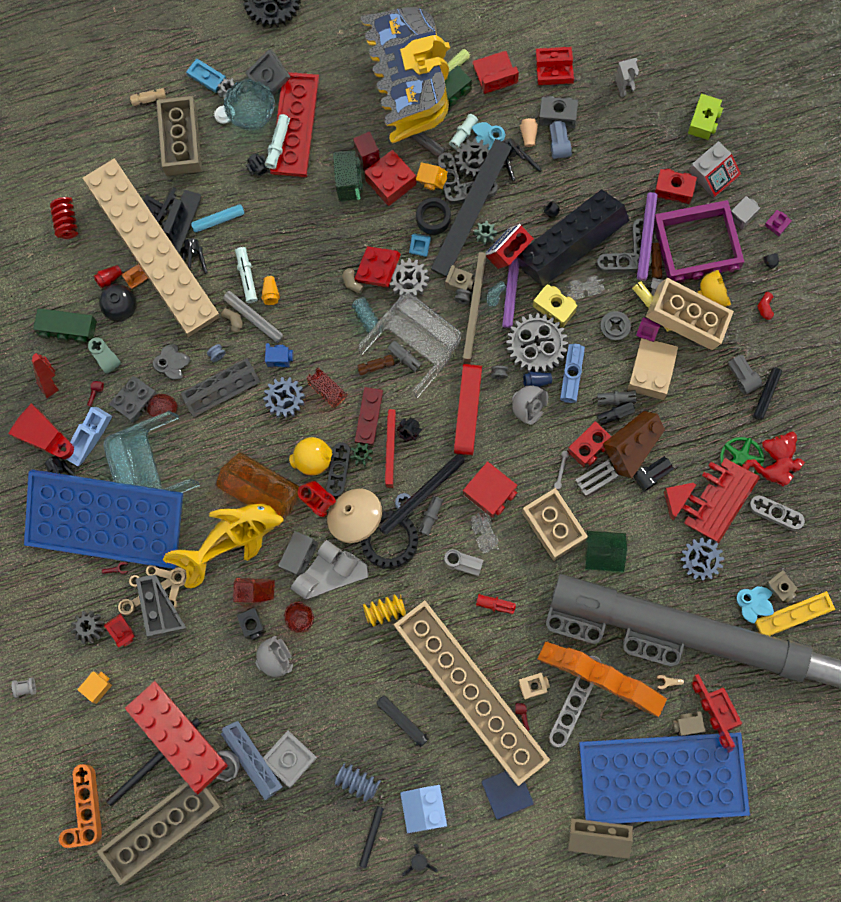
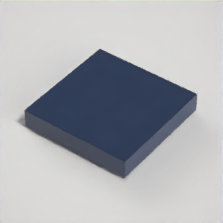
[481,771,534,820]

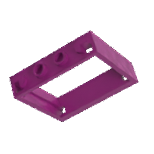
[654,200,744,283]

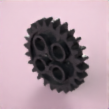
[243,0,301,28]

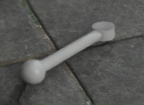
[554,451,569,490]

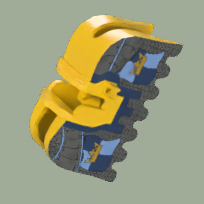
[361,7,450,143]

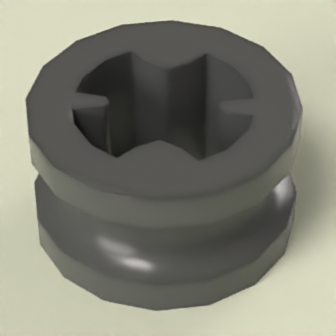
[454,289,472,304]
[491,366,508,380]

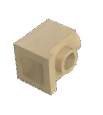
[518,673,550,700]

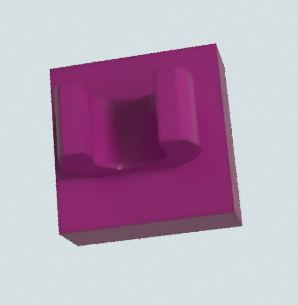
[764,210,792,236]
[636,317,660,342]

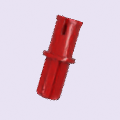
[476,594,516,614]

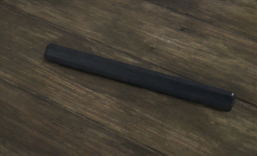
[379,454,465,535]

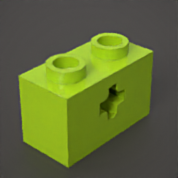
[688,94,723,140]

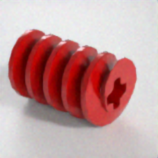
[50,197,78,239]

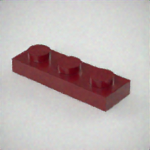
[355,387,383,446]

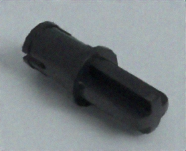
[597,402,635,426]

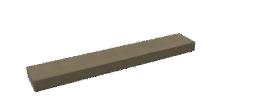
[463,252,486,364]

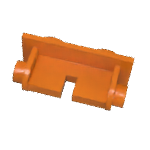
[122,264,148,290]

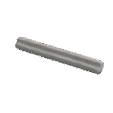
[223,291,283,343]

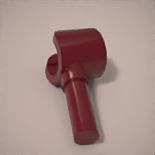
[87,381,104,406]
[102,562,128,575]
[515,703,530,731]

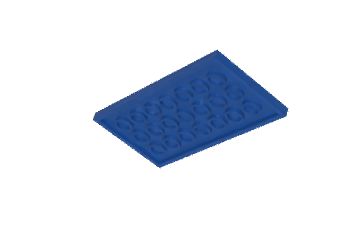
[24,470,183,569]
[579,733,750,824]

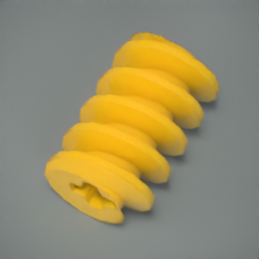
[363,594,406,627]

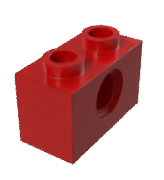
[655,169,697,204]

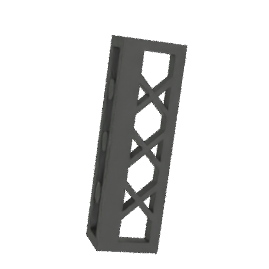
[181,358,260,418]

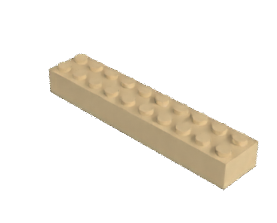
[83,158,219,337]
[394,601,550,786]

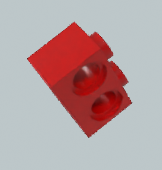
[567,421,612,468]

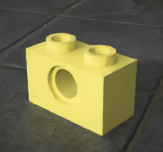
[533,284,577,328]

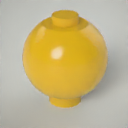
[289,437,332,476]

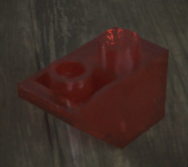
[233,578,275,603]

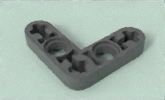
[438,153,498,205]
[597,218,652,273]

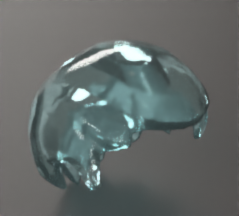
[223,78,275,131]

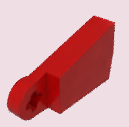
[8,403,74,460]

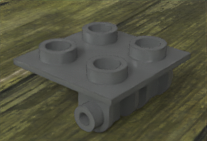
[109,376,157,423]

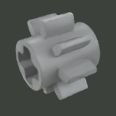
[218,78,240,101]

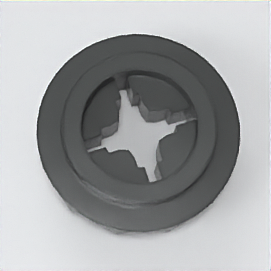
[601,311,631,341]

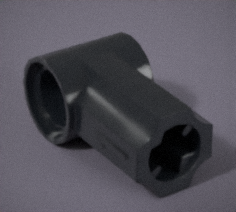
[633,456,674,492]

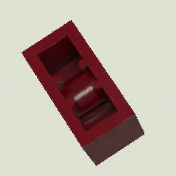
[353,131,380,171]

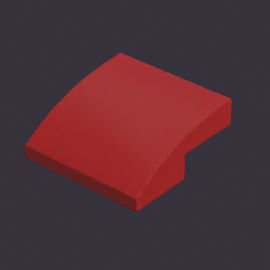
[536,47,574,85]

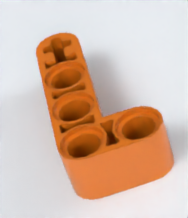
[59,764,102,848]

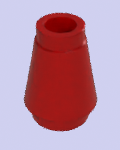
[94,265,123,289]

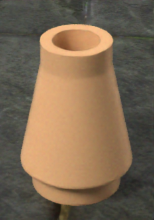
[520,119,538,147]

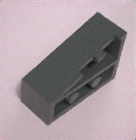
[136,575,187,640]

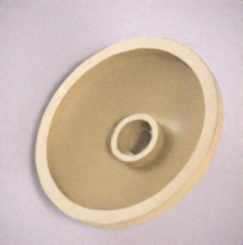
[327,489,382,543]

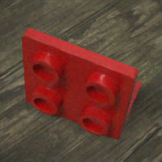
[473,51,519,94]

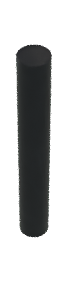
[359,806,384,868]

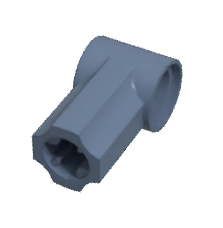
[550,121,572,159]

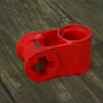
[298,481,336,517]

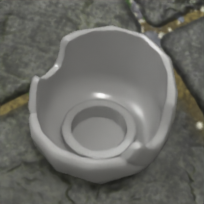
[216,750,240,782]

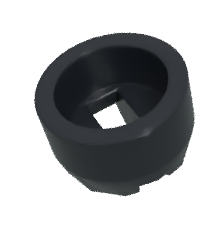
[544,201,560,217]
[763,253,779,268]

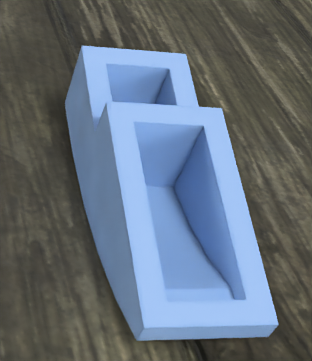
[66,407,113,466]

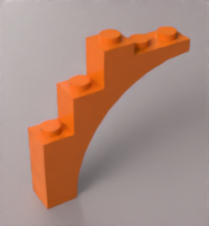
[537,641,667,717]

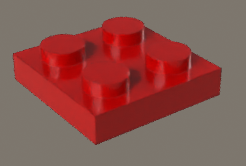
[354,246,401,287]

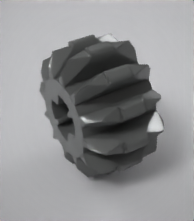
[71,611,105,644]

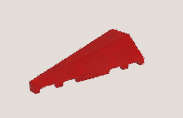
[32,353,59,398]

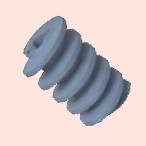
[335,763,381,802]

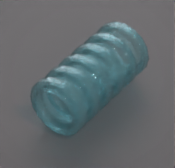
[351,298,381,333]

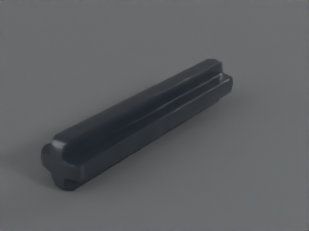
[753,367,782,420]

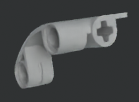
[291,540,369,599]

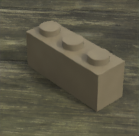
[568,818,633,859]

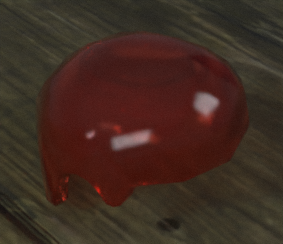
[147,394,178,420]
[284,601,314,633]

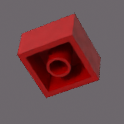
[364,150,417,206]

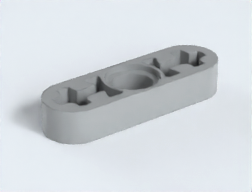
[749,495,805,531]

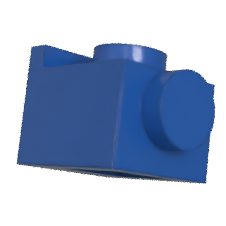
[265,343,294,367]

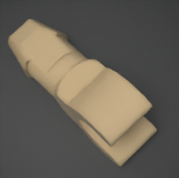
[657,675,684,690]

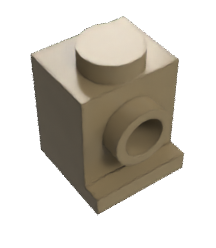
[445,265,475,292]
[765,570,798,603]
[672,711,705,736]

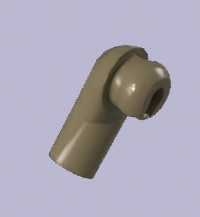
[342,268,364,294]
[221,308,243,333]

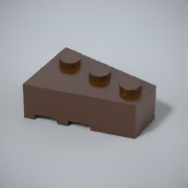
[603,411,665,478]

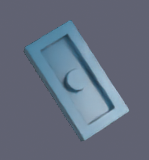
[186,58,226,93]

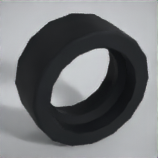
[416,197,451,235]

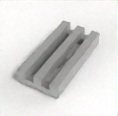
[575,460,618,497]

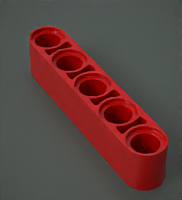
[454,364,482,456]

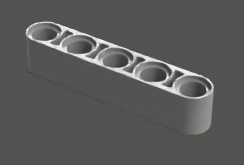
[548,656,602,748]

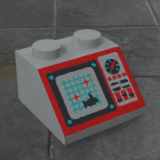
[689,141,741,198]

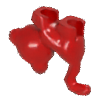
[741,431,805,487]

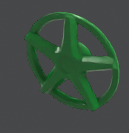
[720,437,764,475]

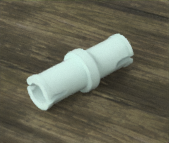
[449,114,478,149]

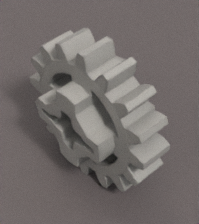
[390,258,429,299]

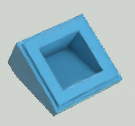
[409,233,431,256]

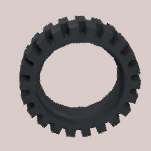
[361,510,418,570]

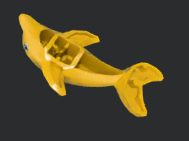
[163,504,284,588]

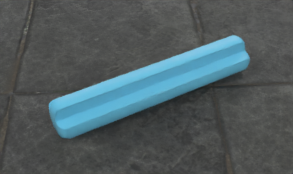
[191,204,244,232]

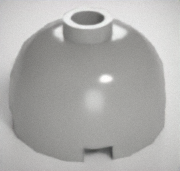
[512,386,548,425]
[256,636,293,677]

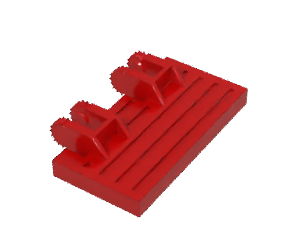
[681,458,759,544]

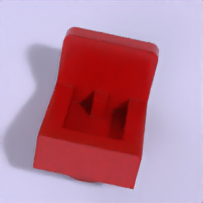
[104,613,135,648]

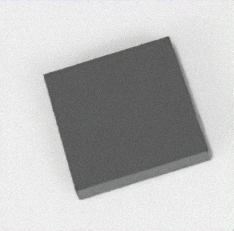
[246,49,291,101]

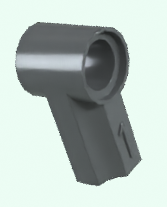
[727,355,763,395]

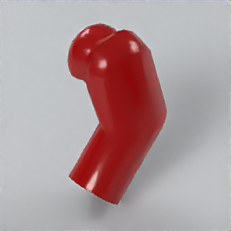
[757,292,774,320]

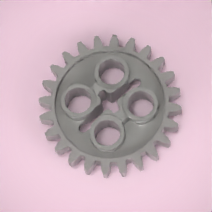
[506,313,568,373]

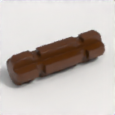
[651,243,662,279]
[357,355,394,375]

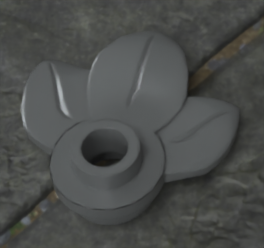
[153,344,190,380]

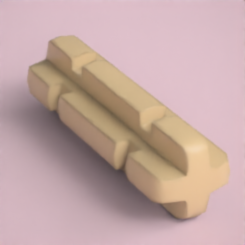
[130,88,166,106]

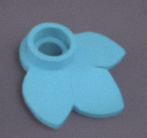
[472,122,505,150]
[736,587,774,624]

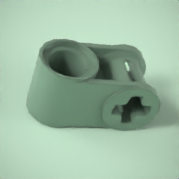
[88,338,122,375]

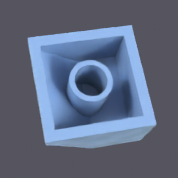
[400,785,447,833]

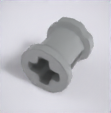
[12,678,36,698]

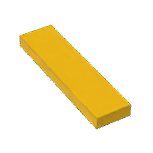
[754,591,835,636]

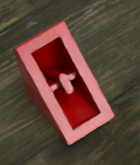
[664,483,696,520]

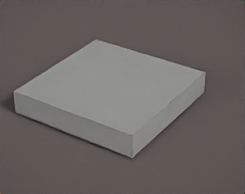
[263,731,317,788]

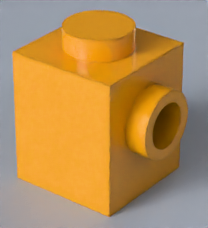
[416,162,448,190]
[77,671,112,704]

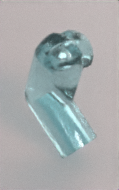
[487,281,507,307]

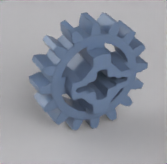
[263,377,305,419]
[680,538,724,580]

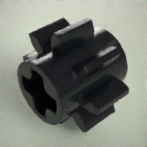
[246,153,268,177]
[397,417,422,442]

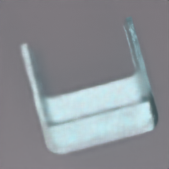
[103,411,200,493]

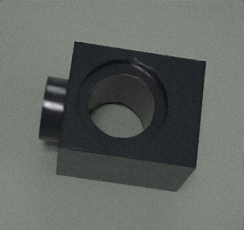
[236,608,266,640]

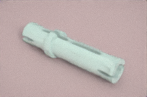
[265,115,290,169]
[235,247,258,303]

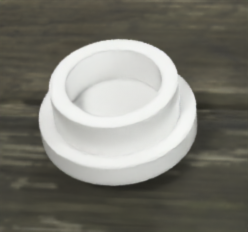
[215,106,233,124]

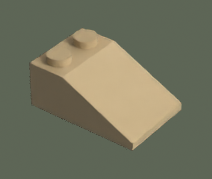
[627,338,678,400]

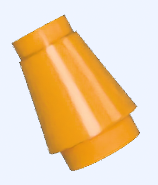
[261,276,280,305]

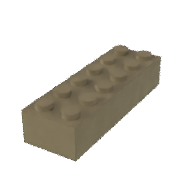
[97,782,223,885]

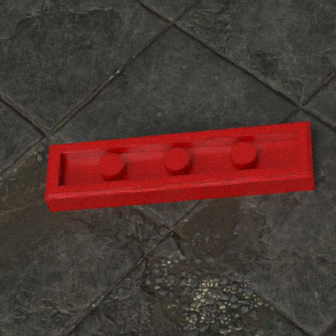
[385,409,396,488]

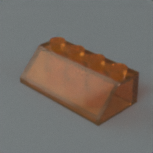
[215,452,300,519]

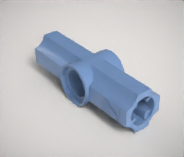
[560,344,585,403]

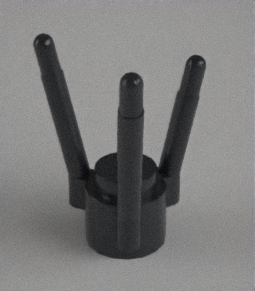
[503,138,542,181]
[181,238,208,274]
[45,456,78,477]
[402,844,438,876]

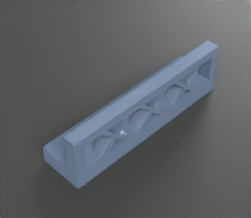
[221,721,283,800]

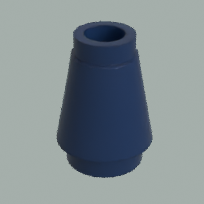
[523,371,552,387]

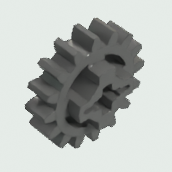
[455,138,490,179]

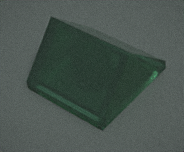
[585,531,627,572]

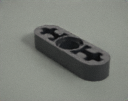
[327,442,351,498]

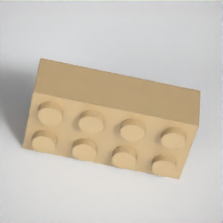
[646,278,734,350]

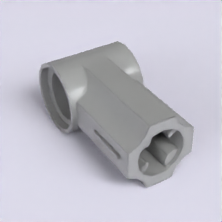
[444,549,483,576]

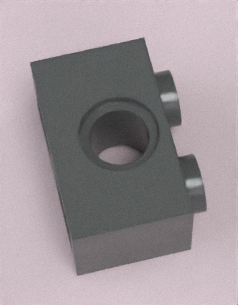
[539,96,578,128]

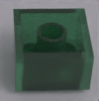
[333,150,363,201]

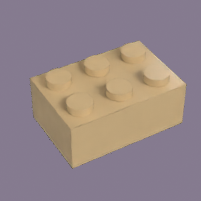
[522,488,588,561]

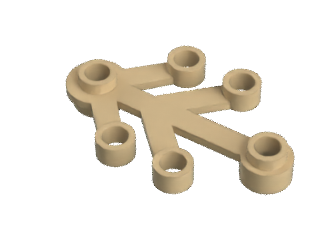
[118,565,187,616]

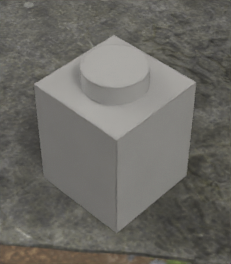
[731,196,760,230]

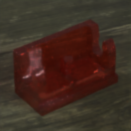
[306,368,348,408]

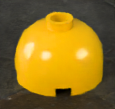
[698,270,731,307]

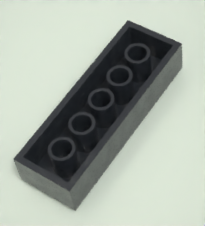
[517,189,630,287]

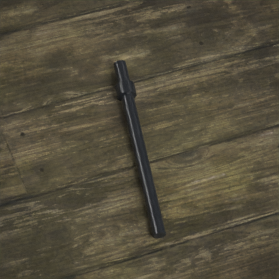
[106,717,202,806]

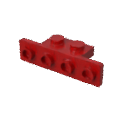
[692,674,742,752]

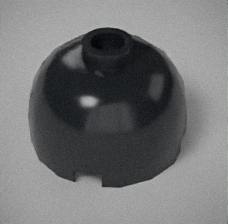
[99,284,137,322]

